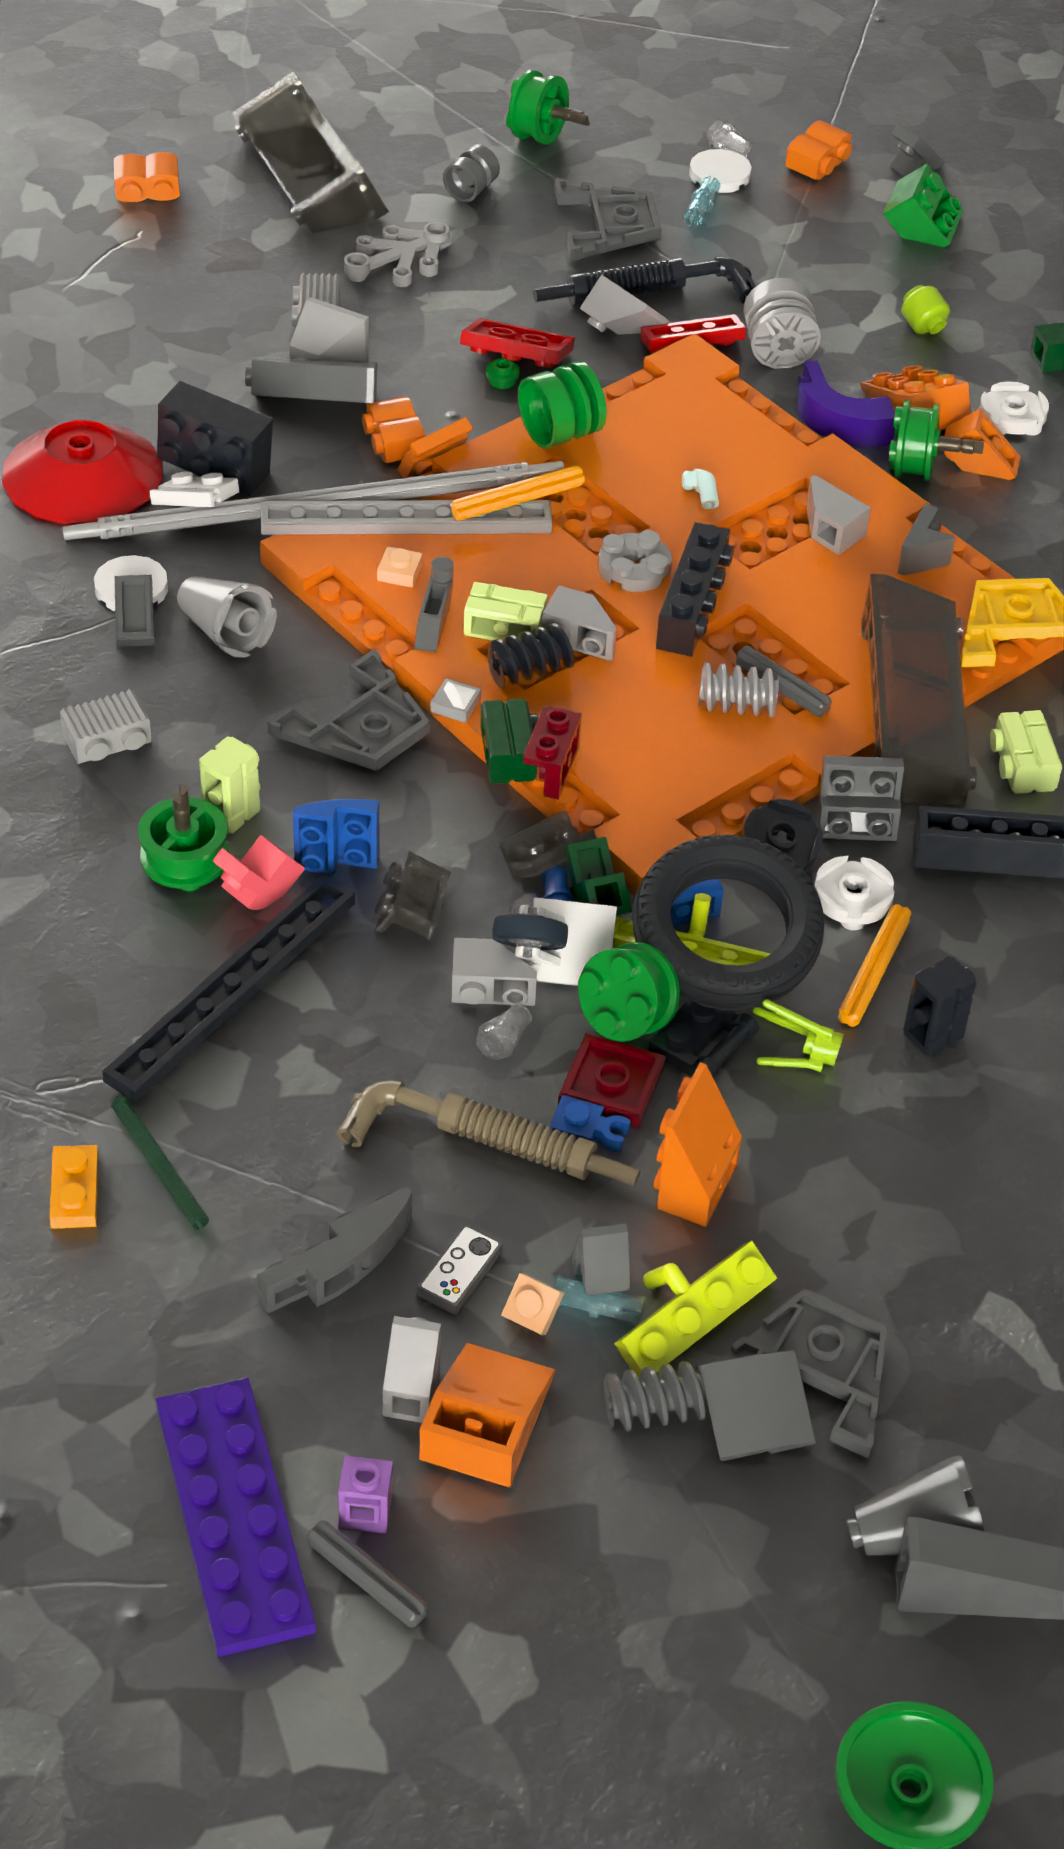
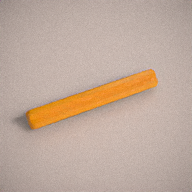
[450,465,585,521]
[838,904,912,1027]

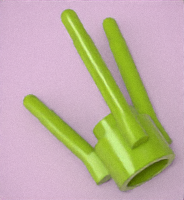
[753,999,844,1072]

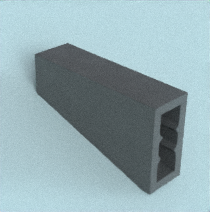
[245,357,377,403]
[894,1517,1064,1620]

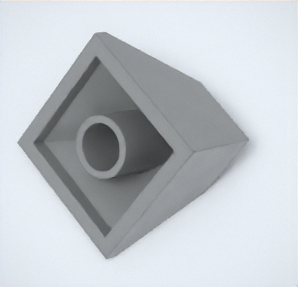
[580,275,672,334]
[289,296,369,362]

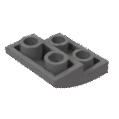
[818,756,904,841]
[700,1350,817,1461]

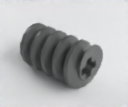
[603,1361,706,1432]

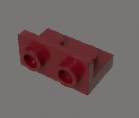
[523,705,582,800]

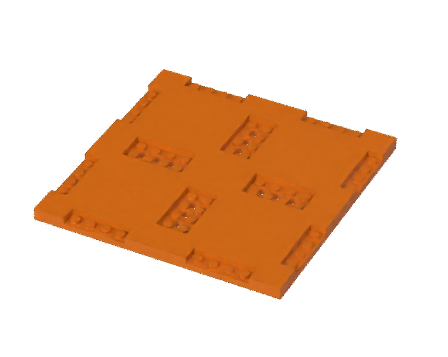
[260,333,1064,896]

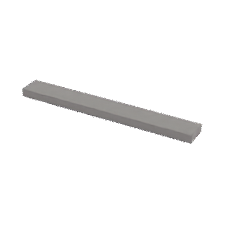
[261,500,552,535]

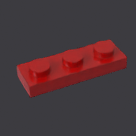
[641,314,746,353]

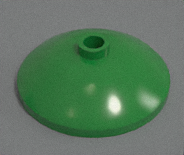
[835,1701,994,1849]

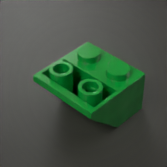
[883,164,964,247]

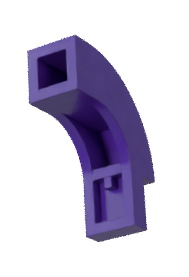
[796,361,895,447]

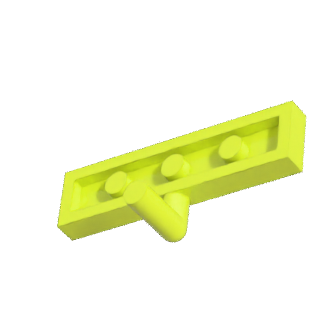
[612,893,771,965]
[614,1241,777,1380]

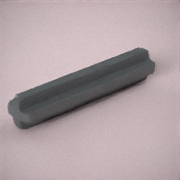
[736,646,832,717]
[308,1520,428,1627]

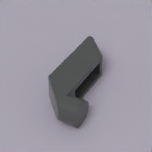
[414,557,454,653]

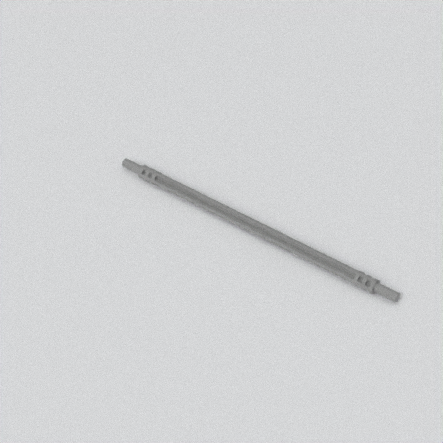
[63,461,564,541]

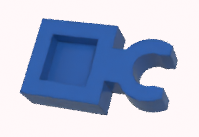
[550,1095,630,1152]

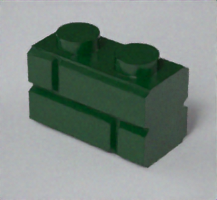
[480,699,538,784]

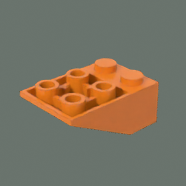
[860,366,971,430]
[653,1062,742,1227]
[419,1343,555,1488]

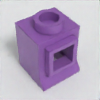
[338,1456,393,1534]

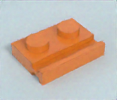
[397,417,473,478]

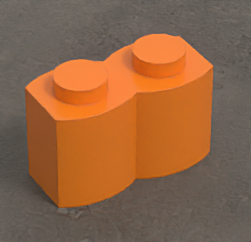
[785,120,853,180]
[114,152,180,202]
[362,396,425,463]

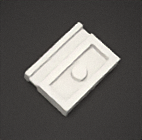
[150,472,239,507]

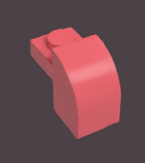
[213,835,305,910]

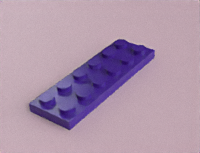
[155,1377,316,1657]

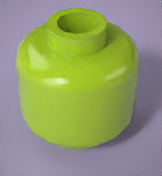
[901,285,950,335]

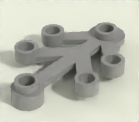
[344,221,453,287]

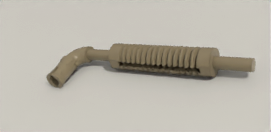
[336,1080,641,1186]

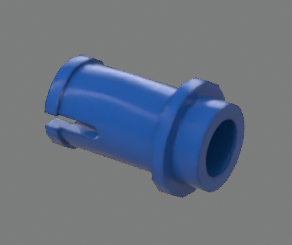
[541,866,574,902]

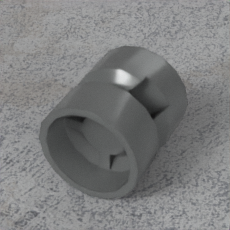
[443,144,500,202]

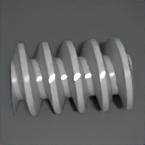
[698,662,779,718]

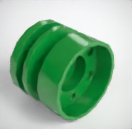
[518,360,607,450]

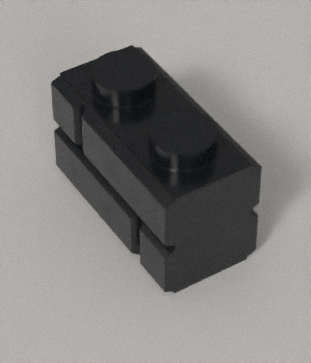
[903,956,976,1056]

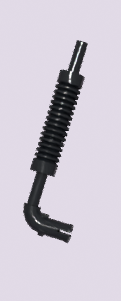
[533,257,756,305]

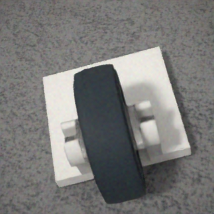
[492,897,617,986]

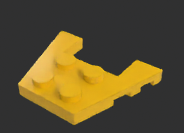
[960,578,1064,667]

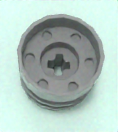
[743,278,821,369]

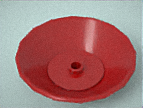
[2,420,163,525]

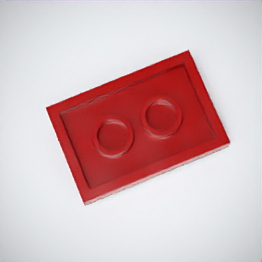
[460,318,575,367]

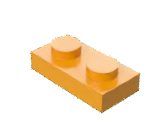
[50,1145,99,1229]

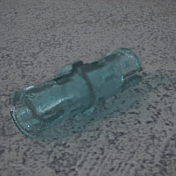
[684,176,721,227]
[553,1275,646,1325]

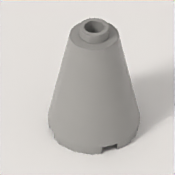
[177,576,277,657]

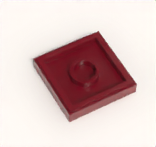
[558,1033,666,1128]

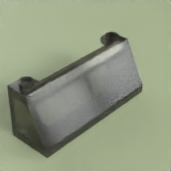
[232,71,389,233]
[861,574,977,805]

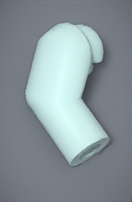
[682,469,719,509]

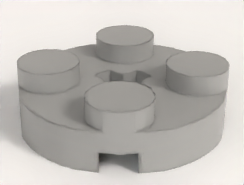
[598,530,672,592]

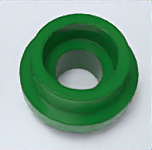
[486,358,520,389]

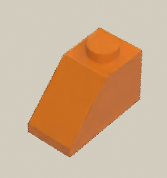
[944,409,1021,480]

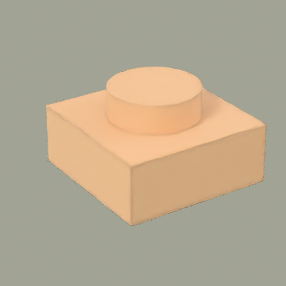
[377,546,423,588]
[501,1273,564,1335]

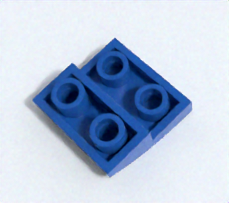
[293,799,380,875]

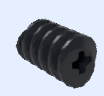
[488,623,574,688]

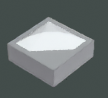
[430,678,481,723]

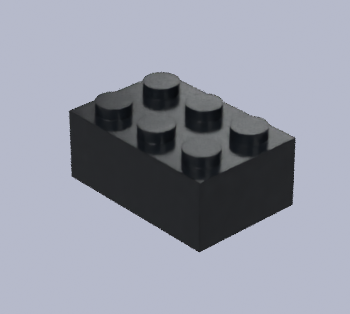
[157,381,273,497]

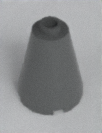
[846,1455,984,1556]

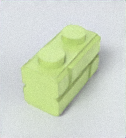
[464,582,548,641]
[990,710,1062,794]
[199,736,261,834]

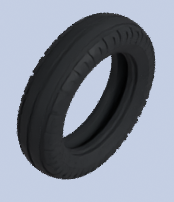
[632,835,824,1010]

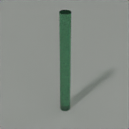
[111,1096,209,1230]

